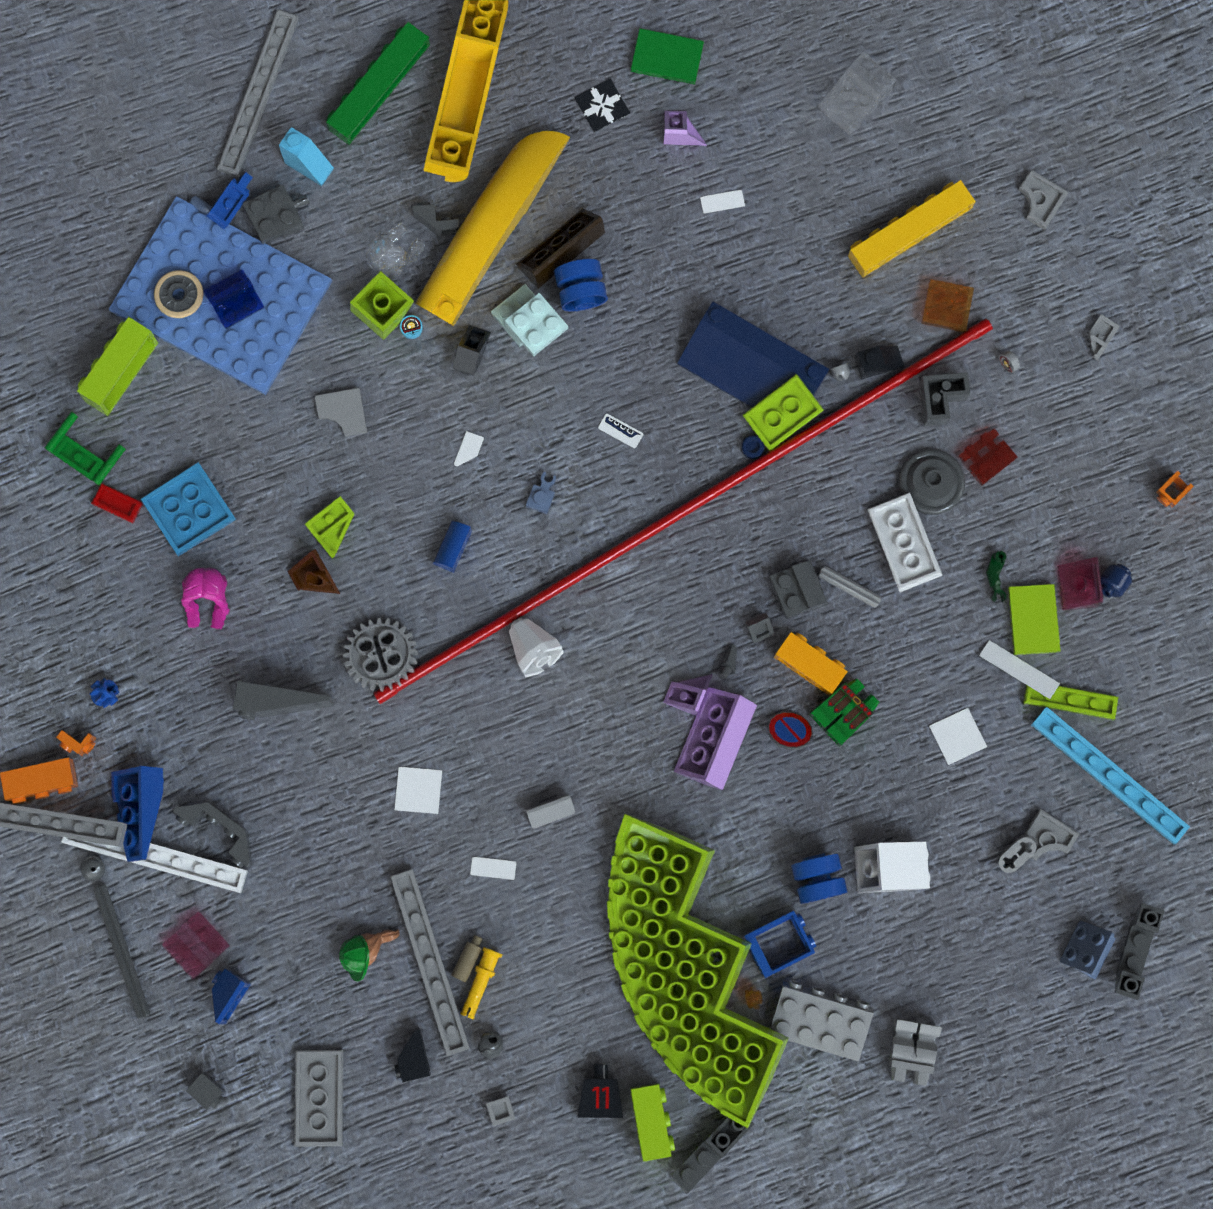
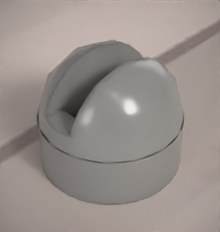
[831,363,850,381]

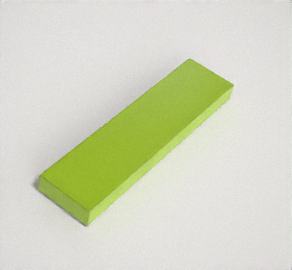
[1023,685,1118,720]

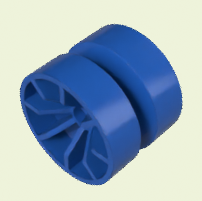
[554,259,608,312]
[791,853,848,904]

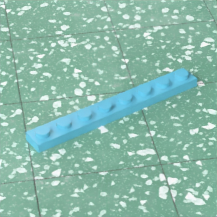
[1031,707,1190,845]

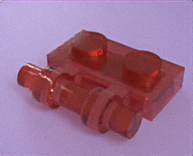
[959,428,1018,486]

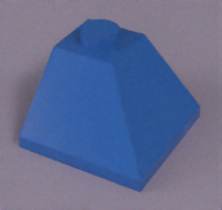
[212,969,251,1024]

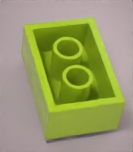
[630,1083,675,1162]

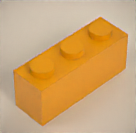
[774,632,848,697]

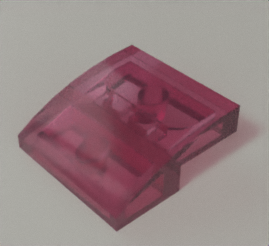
[162,911,230,980]

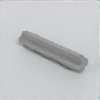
[818,566,882,608]

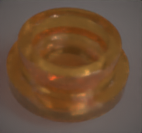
[745,986,763,1010]

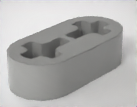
[999,834,1037,873]

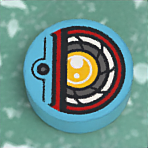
[400,315,423,339]

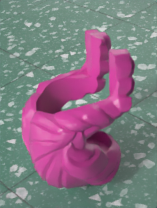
[181,567,230,630]

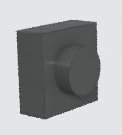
[745,613,775,644]

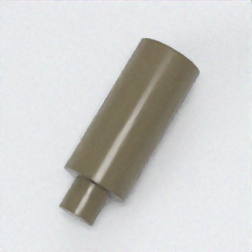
[451,935,482,983]

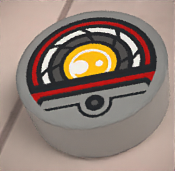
[999,350,1020,373]

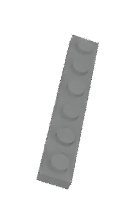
[0,803,127,847]

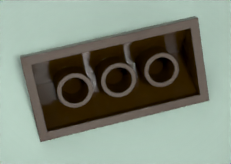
[516,208,605,289]

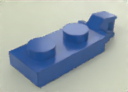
[206,172,253,230]

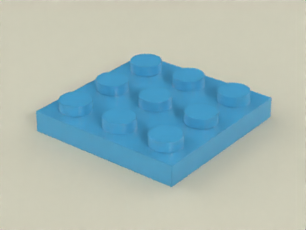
[141,462,236,557]

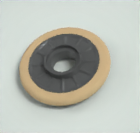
[154,270,203,318]

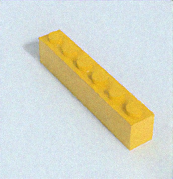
[848,180,976,278]

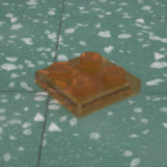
[921,279,974,332]

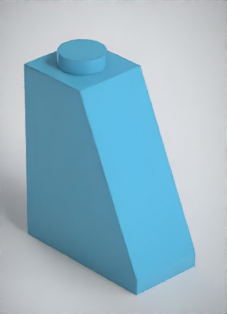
[279,127,334,186]

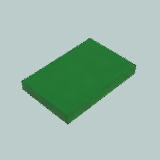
[631,28,704,85]

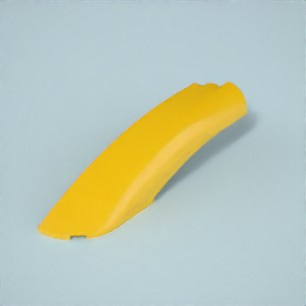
[424,0,508,182]
[415,131,570,326]

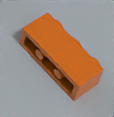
[0,757,78,804]

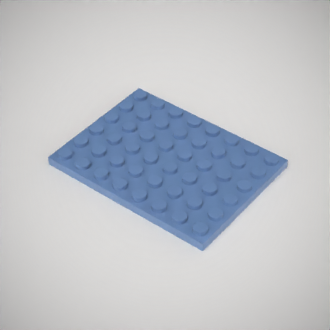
[109,196,332,395]

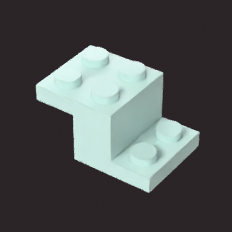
[491,284,568,357]

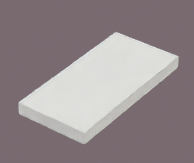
[868,493,943,592]

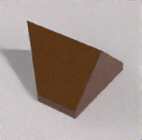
[287,549,340,594]

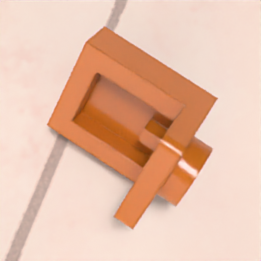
[56,730,96,756]

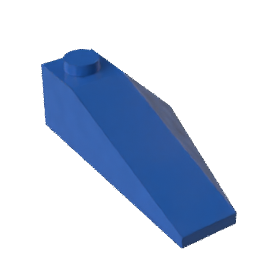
[111,766,164,862]

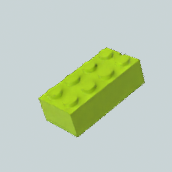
[77,317,158,416]

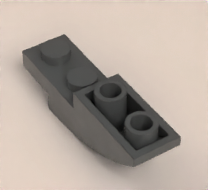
[670,1117,754,1194]

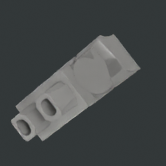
[888,1018,942,1086]

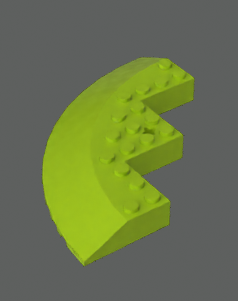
[607,814,789,1128]

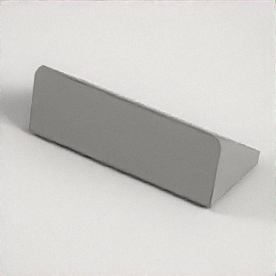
[526,795,575,829]

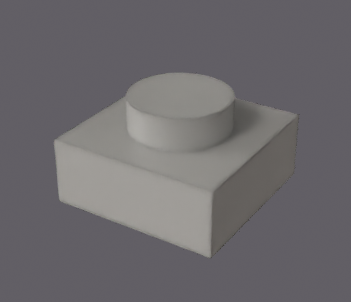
[486,1096,516,1126]

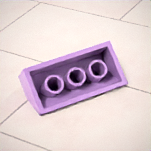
[674,687,757,790]

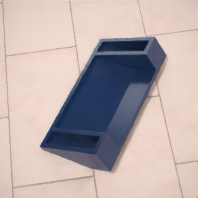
[677,302,829,408]

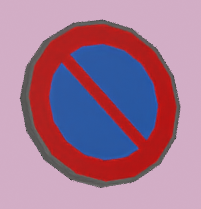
[767,712,813,750]

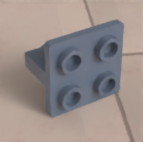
[1060,921,1116,980]

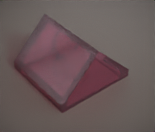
[1057,557,1103,610]

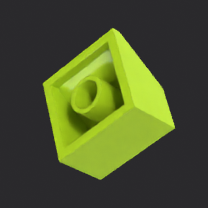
[350,271,414,340]

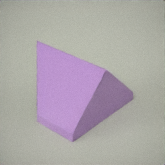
[664,110,707,146]
[663,674,713,716]

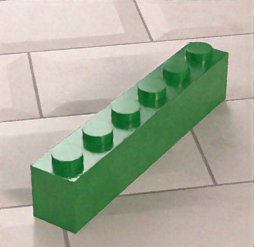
[326,22,430,145]

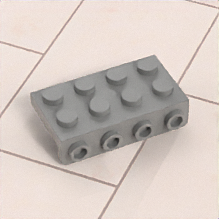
[770,980,874,1061]

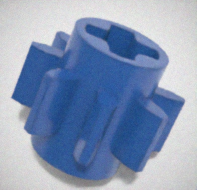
[89,678,120,708]

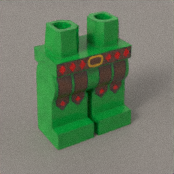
[809,678,880,747]

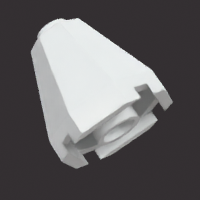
[509,618,564,677]

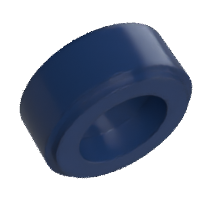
[741,436,764,459]

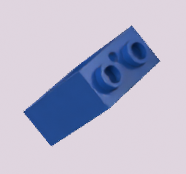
[743,911,816,978]

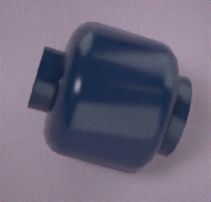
[1098,564,1132,598]

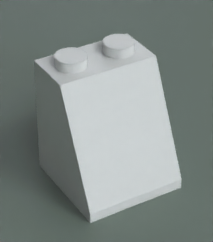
[854,842,930,893]

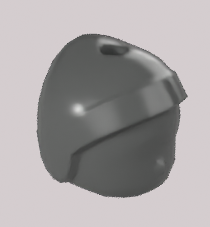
[80,855,105,881]
[478,1032,503,1059]

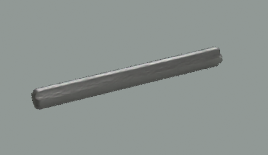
[93,885,150,1019]

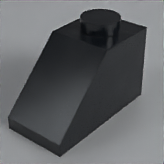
[453,325,491,375]
[855,346,904,380]
[394,1029,431,1083]

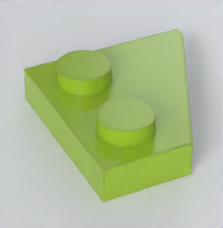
[305,496,354,559]

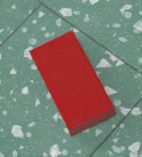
[91,483,143,524]

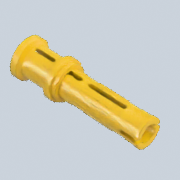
[460,947,503,1019]

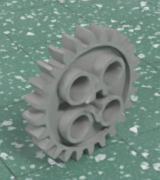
[343,618,418,692]

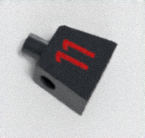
[578,1064,623,1118]

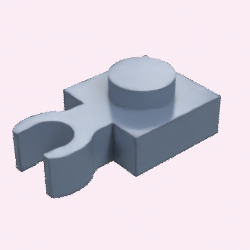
[526,472,556,515]

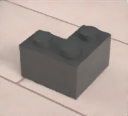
[919,372,970,426]

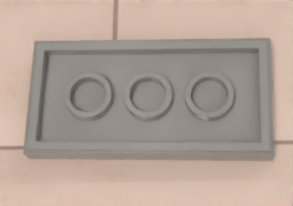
[294,1050,343,1147]

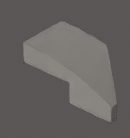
[1088,314,1120,361]

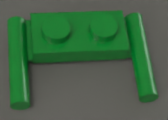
[44,412,126,486]

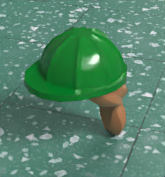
[339,929,400,982]

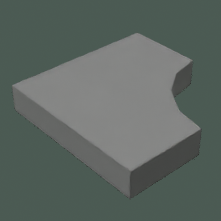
[1018,170,1069,230]
[315,388,368,437]
[1019,809,1079,861]

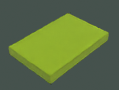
[743,374,824,451]
[1008,584,1061,655]

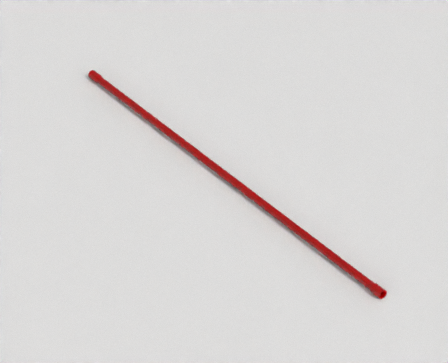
[373,318,993,704]

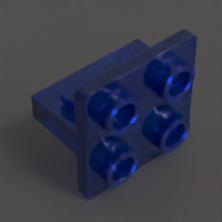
[204,270,264,329]

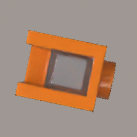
[1156,471,1194,508]

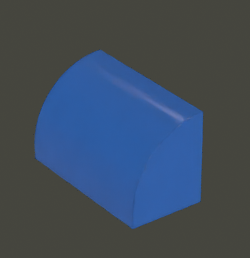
[433,521,472,573]

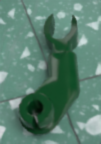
[986,551,1007,602]

